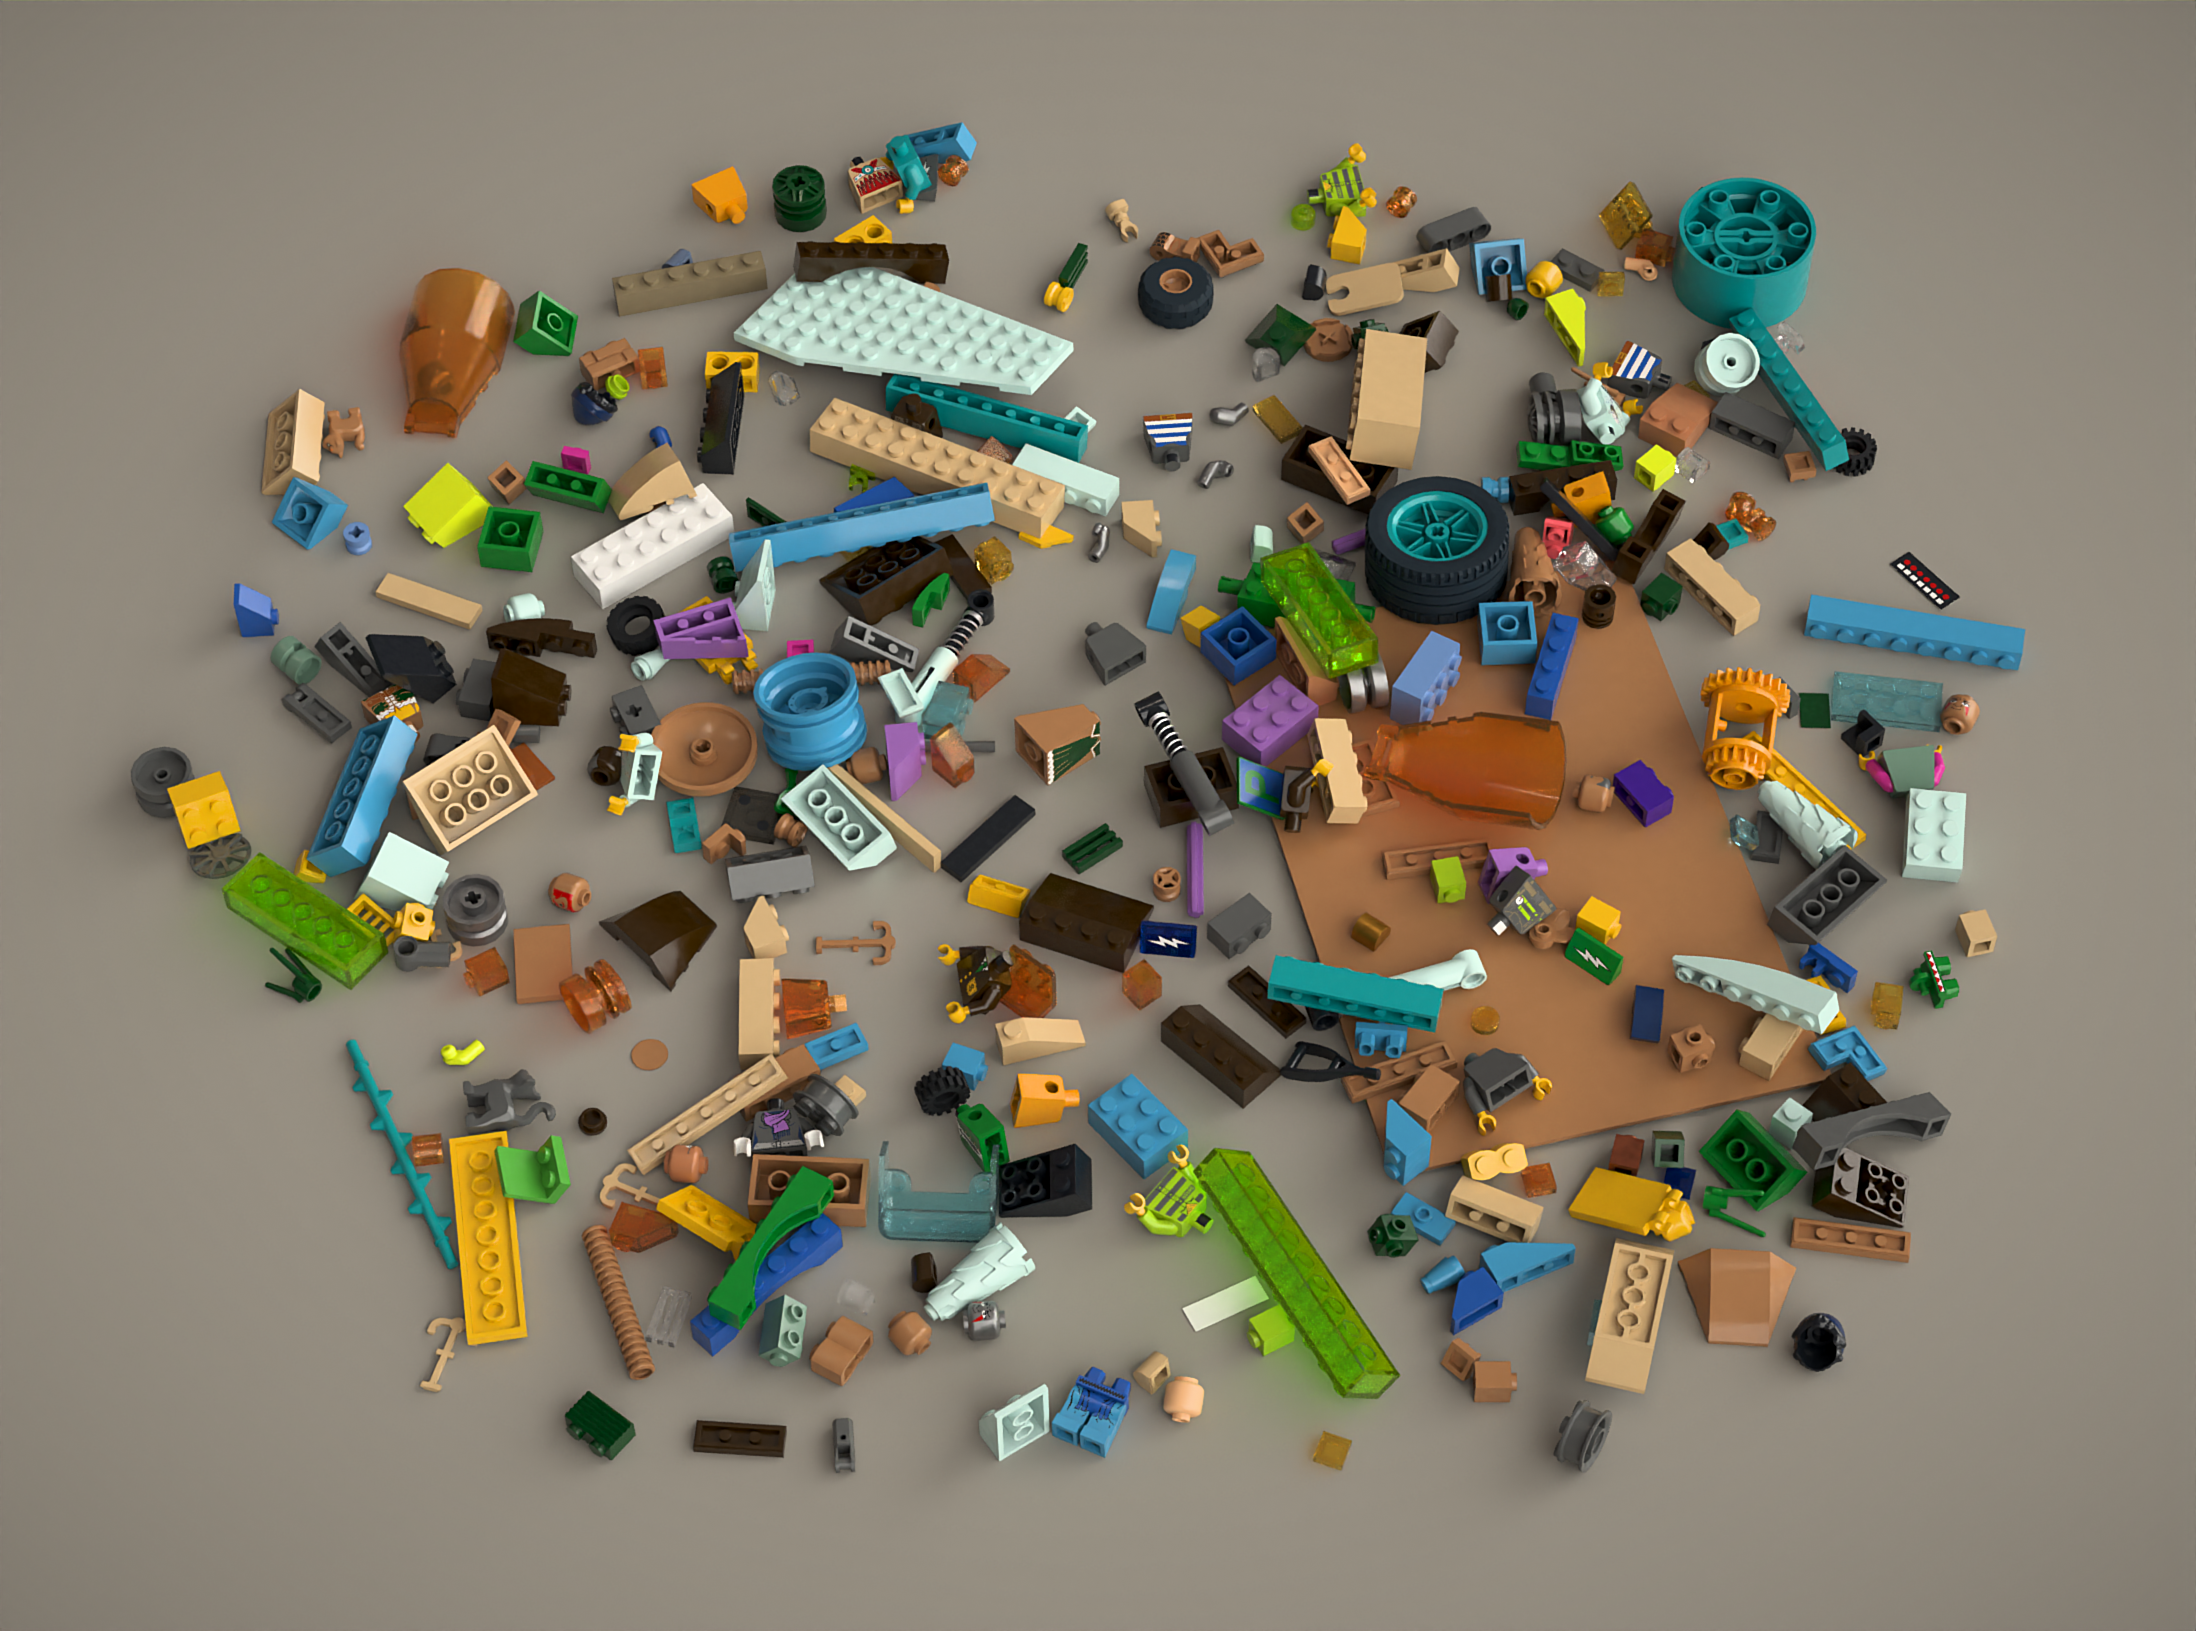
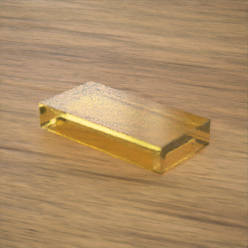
[1253,395,1303,444]

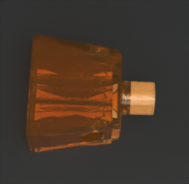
[781,978,847,1039]

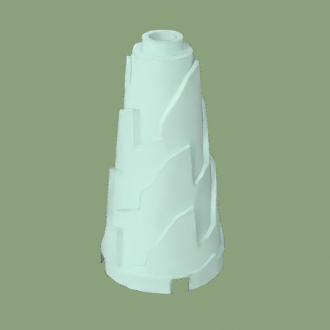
[1758,780,1858,870]
[923,1222,1035,1321]

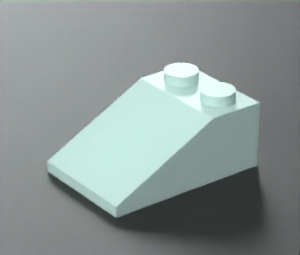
[732,540,776,631]
[979,1384,1050,1461]

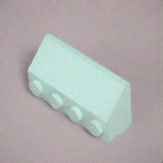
[781,765,897,871]

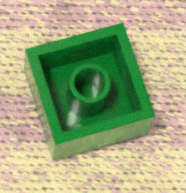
[477,506,544,572]

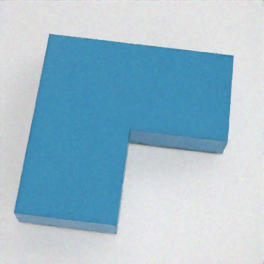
[1808,1025,1888,1081]

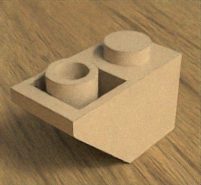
[1121,500,1162,557]
[743,896,789,959]

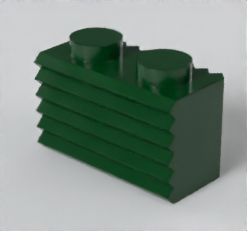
[565,1391,636,1461]

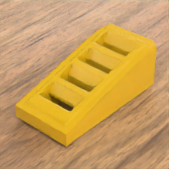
[343,893,396,949]

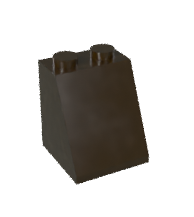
[491,648,572,726]

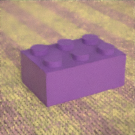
[1222,675,1319,767]

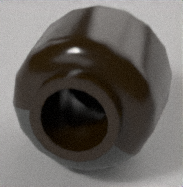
[587,746,622,786]

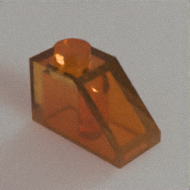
[953,654,1010,704]
[930,722,975,788]
[609,1202,679,1253]

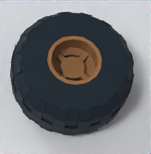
[1138,257,1214,329]

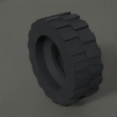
[606,596,666,656]

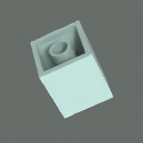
[354,832,449,911]

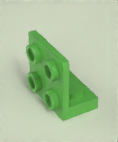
[494,1135,571,1204]

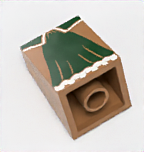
[1014,704,1101,786]

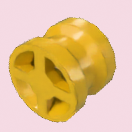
[1044,281,1074,312]

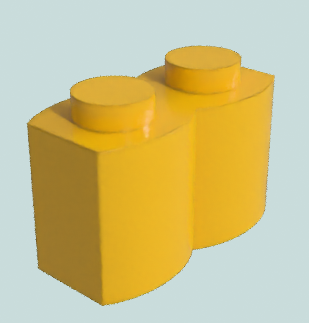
[1461,1143,1528,1180]

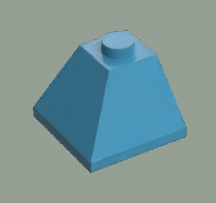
[272,477,348,549]

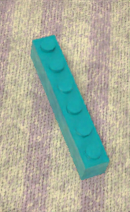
[1267,955,1444,1032]

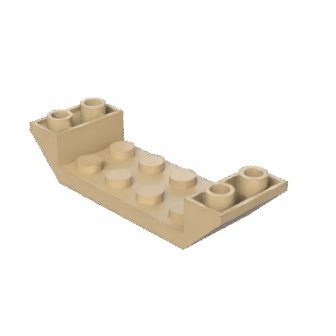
[1585,1237,1674,1394]

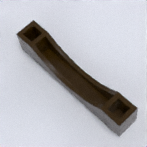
[793,241,949,284]

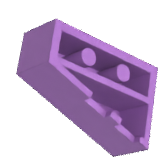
[653,597,749,659]

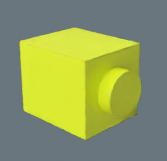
[1634,444,1676,492]

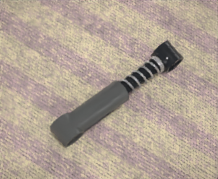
[1134,691,1235,836]

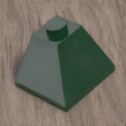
[1245,304,1316,366]

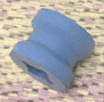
[343,522,372,555]

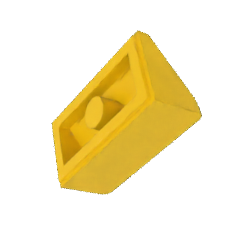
[967,874,1031,918]

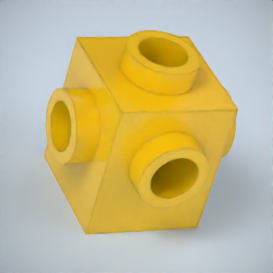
[392,903,435,943]

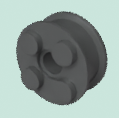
[793,1073,859,1136]
[1554,1400,1612,1473]

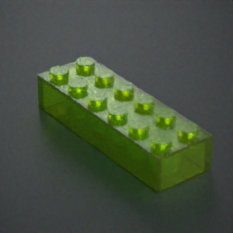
[1260,542,1379,679]
[222,852,389,990]

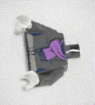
[734,1098,824,1160]

